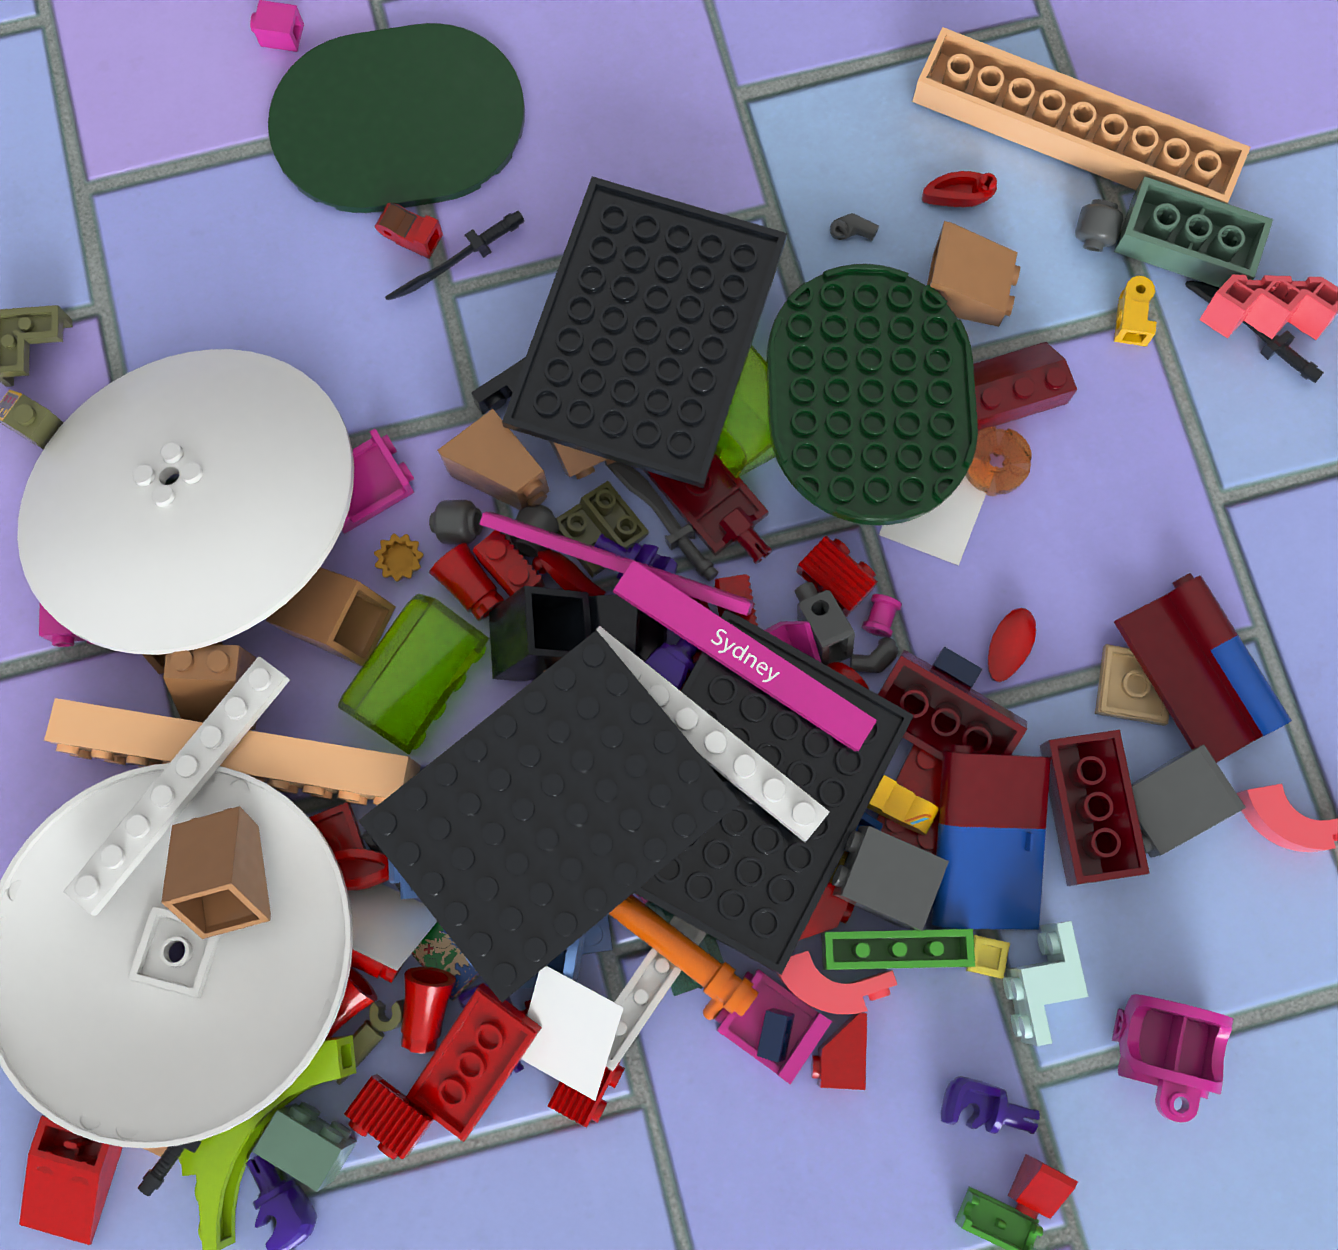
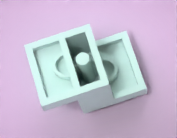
[1003,921,1088,1046]

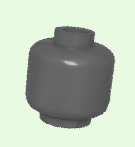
[1075,199,1123,252]
[429,500,483,544]
[509,505,559,557]

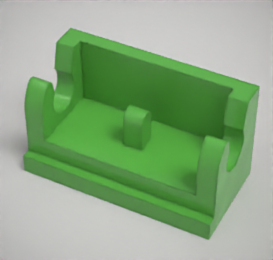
[955,1186,1043,1250]

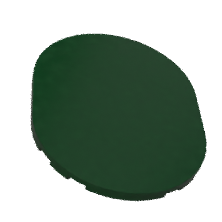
[268,23,525,213]
[766,264,978,526]

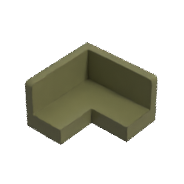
[0,305,72,387]

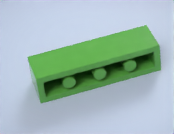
[821,929,975,970]

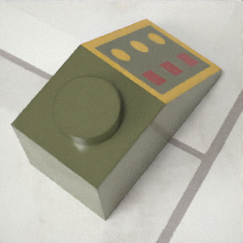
[0,389,64,450]

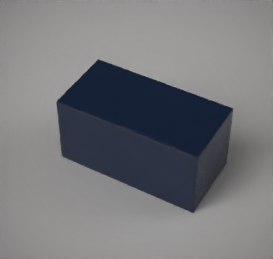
[932,647,982,688]
[757,1008,795,1062]

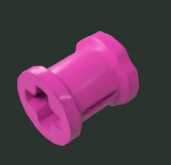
[862,594,902,638]

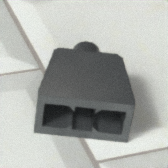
[795,582,855,666]

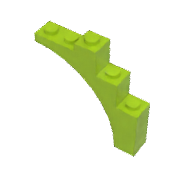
[178,1035,357,1250]

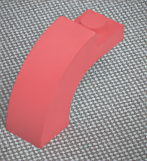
[1237,784,1338,852]
[777,951,898,1015]

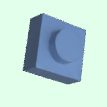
[582,915,613,955]

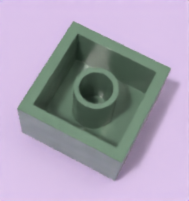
[252,1102,357,1192]

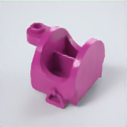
[1112,994,1234,1123]

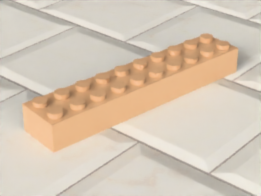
[912,27,1251,204]
[44,698,421,805]

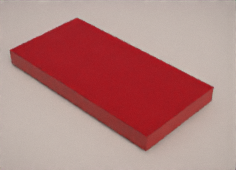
[406,983,542,1142]

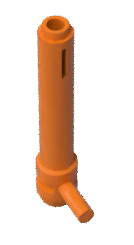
[609,894,759,1020]

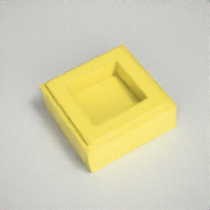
[966,935,1010,979]

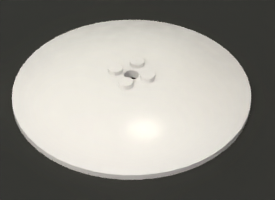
[17,349,354,655]
[0,763,353,1148]

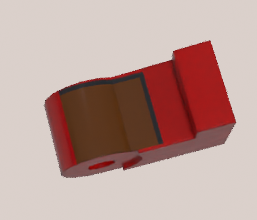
[375,203,443,259]

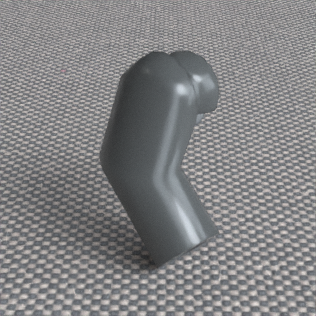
[830,213,879,241]

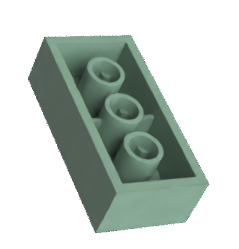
[1114,176,1273,288]

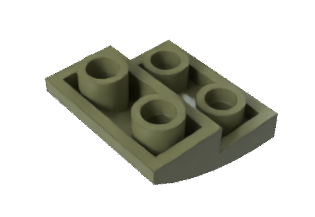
[556,481,649,578]

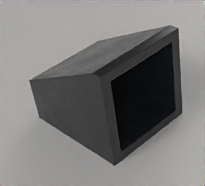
[489,586,592,681]
[589,595,667,661]

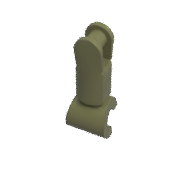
[336,999,404,1085]

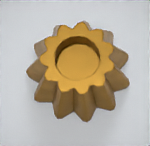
[374,533,424,582]

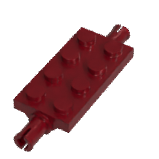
[643,450,772,564]

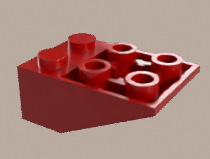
[19,1115,123,1245]

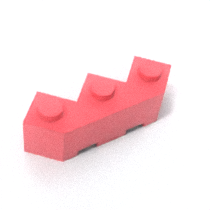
[1199,274,1338,340]

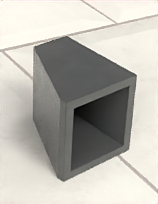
[1131,744,1246,858]
[832,826,949,931]

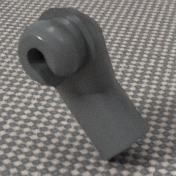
[850,637,898,673]

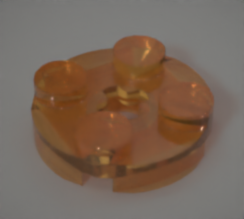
[965,427,1032,496]

